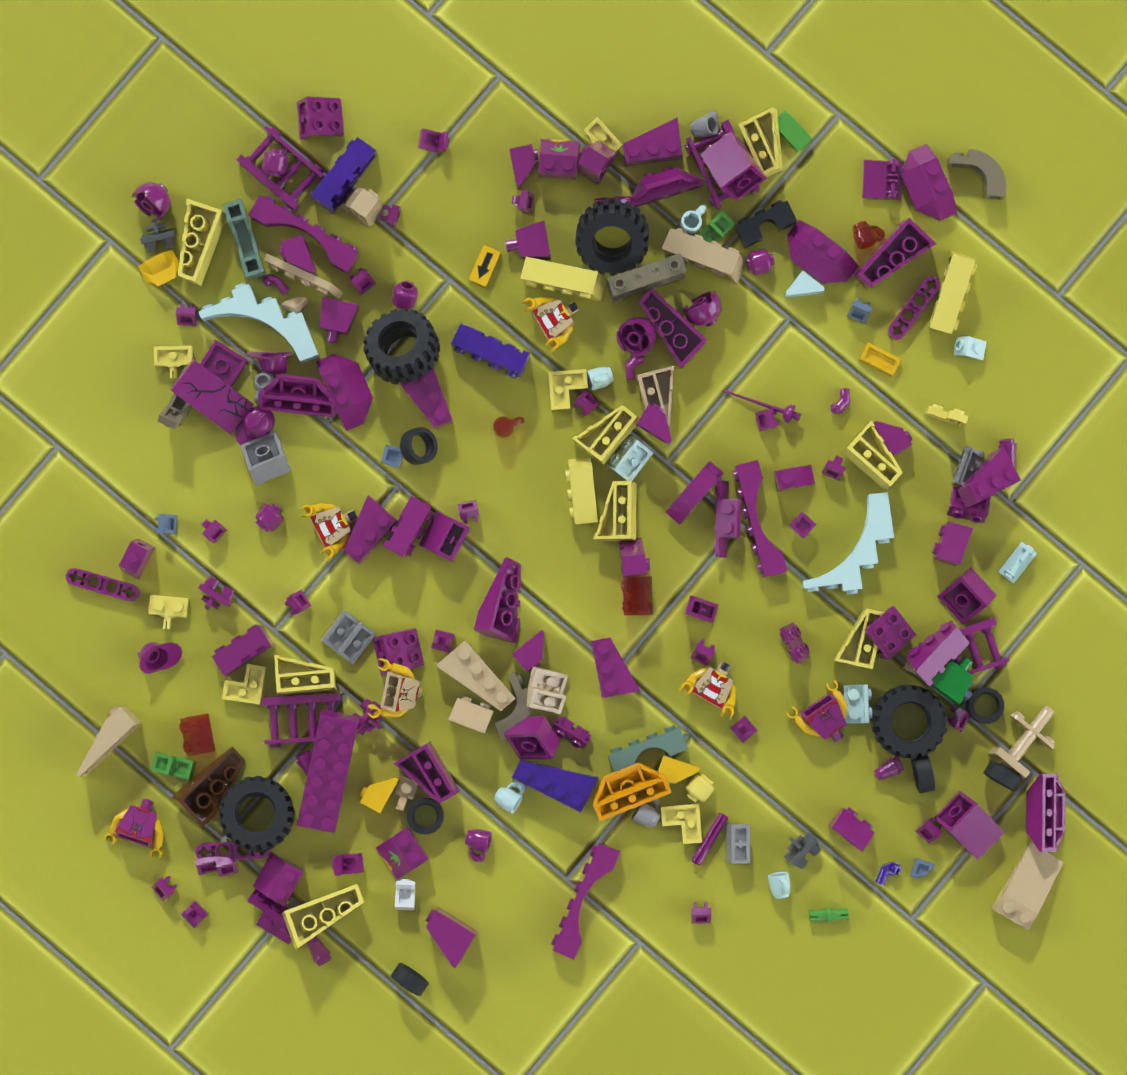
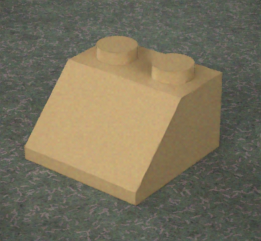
[448,696,494,733]

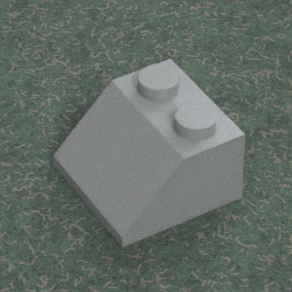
[240,431,292,485]

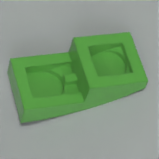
[778,111,813,153]
[699,211,735,243]
[151,752,196,780]

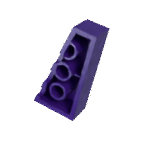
[310,137,377,215]
[451,323,530,379]
[512,760,598,812]

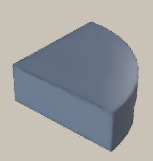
[910,858,935,878]

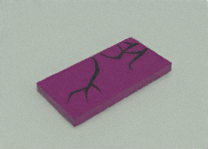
[170,359,254,434]

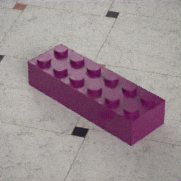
[297,709,359,833]

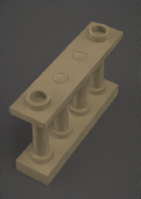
[607,253,687,303]

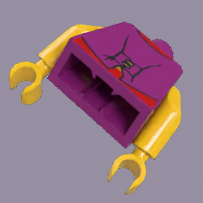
[787,680,848,742]
[104,799,164,858]

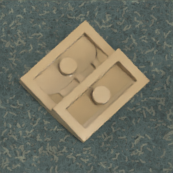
[527,666,569,714]

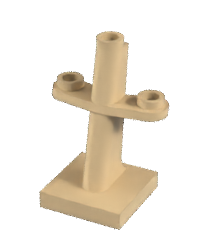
[988,705,1055,778]

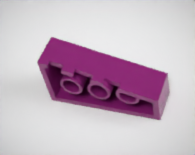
[853,218,936,288]
[639,288,708,369]

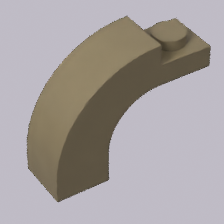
[947,149,1006,200]
[157,365,192,429]
[494,672,532,740]

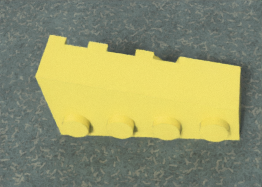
[178,199,227,286]
[928,251,977,334]
[520,257,607,302]
[282,884,364,950]

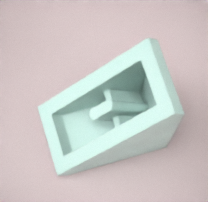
[785,271,825,298]

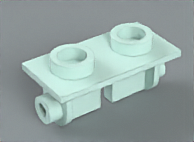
[998,542,1037,584]

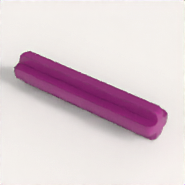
[692,813,728,866]

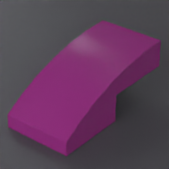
[195,857,238,877]

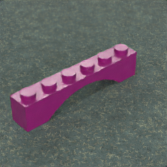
[248,195,360,275]
[732,460,787,578]
[551,842,620,960]

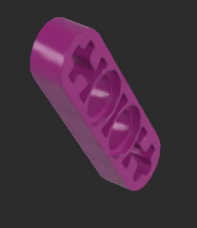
[888,277,940,340]
[66,568,140,601]
[195,842,271,860]

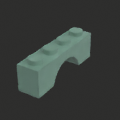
[223,199,267,281]
[608,725,688,772]

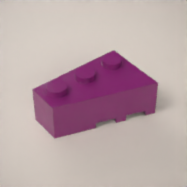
[383,496,434,558]
[212,624,275,676]
[394,741,460,804]

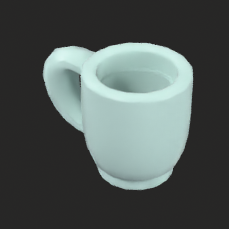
[680,205,706,234]
[587,367,614,391]
[494,781,526,814]
[768,872,790,899]

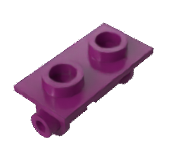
[552,716,592,749]

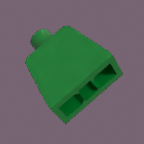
[931,656,974,706]

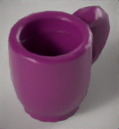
[465,829,492,862]

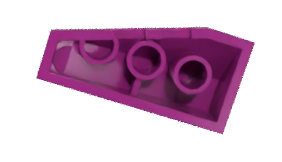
[474,557,521,643]

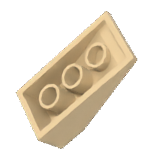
[76,706,142,777]
[991,842,1064,930]

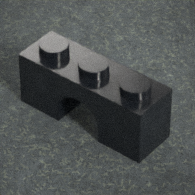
[735,200,797,249]

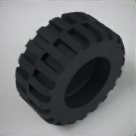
[575,199,649,276]
[363,308,440,385]
[871,685,948,759]
[219,776,295,852]

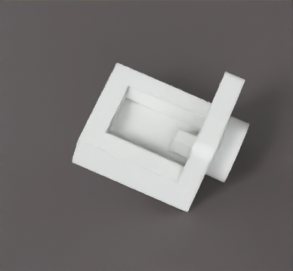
[395,879,416,910]

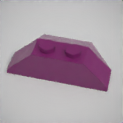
[900,144,957,221]
[631,166,703,208]
[787,220,859,284]
[316,354,373,431]
[258,374,336,418]
[1026,774,1065,852]

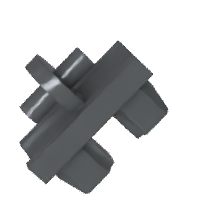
[140,219,176,253]
[784,832,821,869]

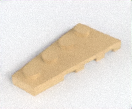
[264,254,343,300]

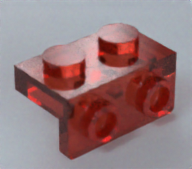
[621,576,653,616]
[179,713,215,756]

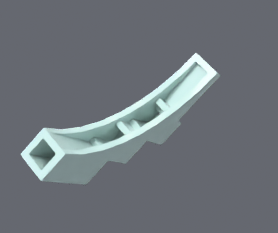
[198,283,320,364]
[801,492,894,595]

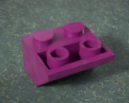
[419,511,471,562]

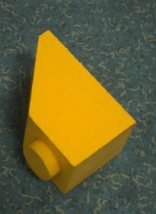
[658,755,700,785]
[359,777,400,813]

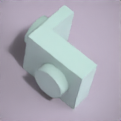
[954,336,986,360]

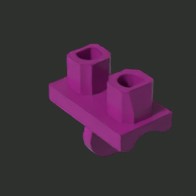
[198,576,235,610]
[352,699,383,735]

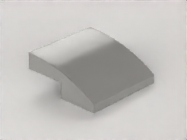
[321,610,376,664]

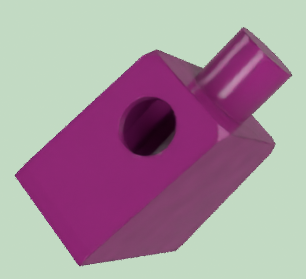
[505,220,551,260]
[320,297,359,344]
[119,539,155,580]

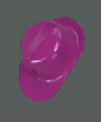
[246,351,292,375]
[235,406,275,445]
[137,642,182,674]

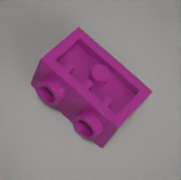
[947,486,991,523]

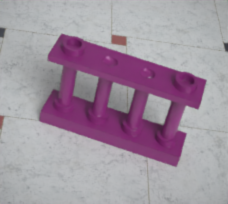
[684,120,760,211]
[236,126,325,213]
[919,617,1010,675]
[262,693,341,748]

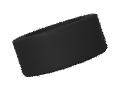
[400,427,438,465]
[966,688,1004,724]
[911,755,935,793]
[983,760,1022,791]
[407,797,444,835]
[391,963,429,996]

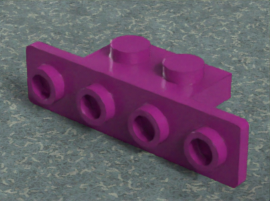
[714,480,741,558]
[248,889,317,944]

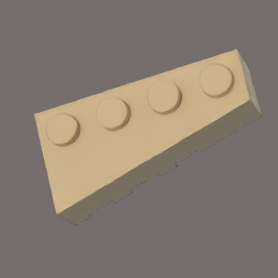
[662,228,746,284]
[436,640,516,711]

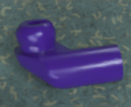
[875,862,902,885]

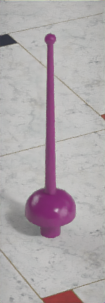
[723,389,802,423]

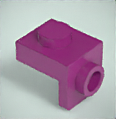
[418,129,449,153]
[332,853,364,876]

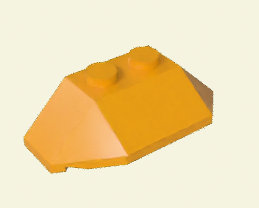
[592,763,672,821]

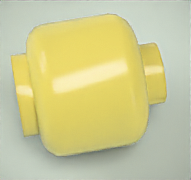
[685,774,714,803]

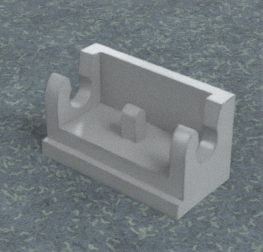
[952,446,985,487]
[725,823,750,864]

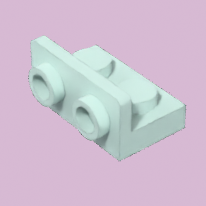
[608,436,653,481]
[843,684,872,724]

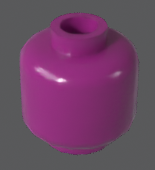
[262,148,289,177]
[745,249,775,276]
[392,281,418,309]
[255,504,284,532]

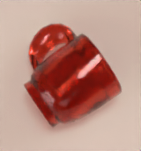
[853,221,885,249]
[493,416,525,438]

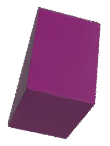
[684,595,718,623]

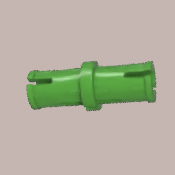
[809,907,849,923]

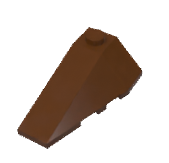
[171,746,245,828]

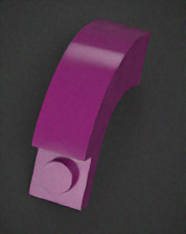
[665,461,724,525]

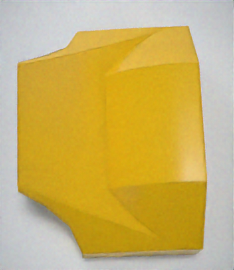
[138,250,179,287]

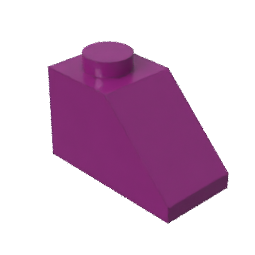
[510,144,539,189]
[636,404,672,445]
[874,421,912,456]
[773,465,815,492]
[512,630,545,672]

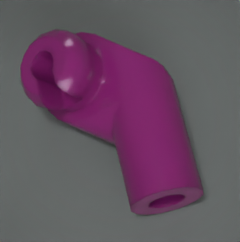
[262,274,290,295]
[625,356,644,380]
[830,388,850,414]

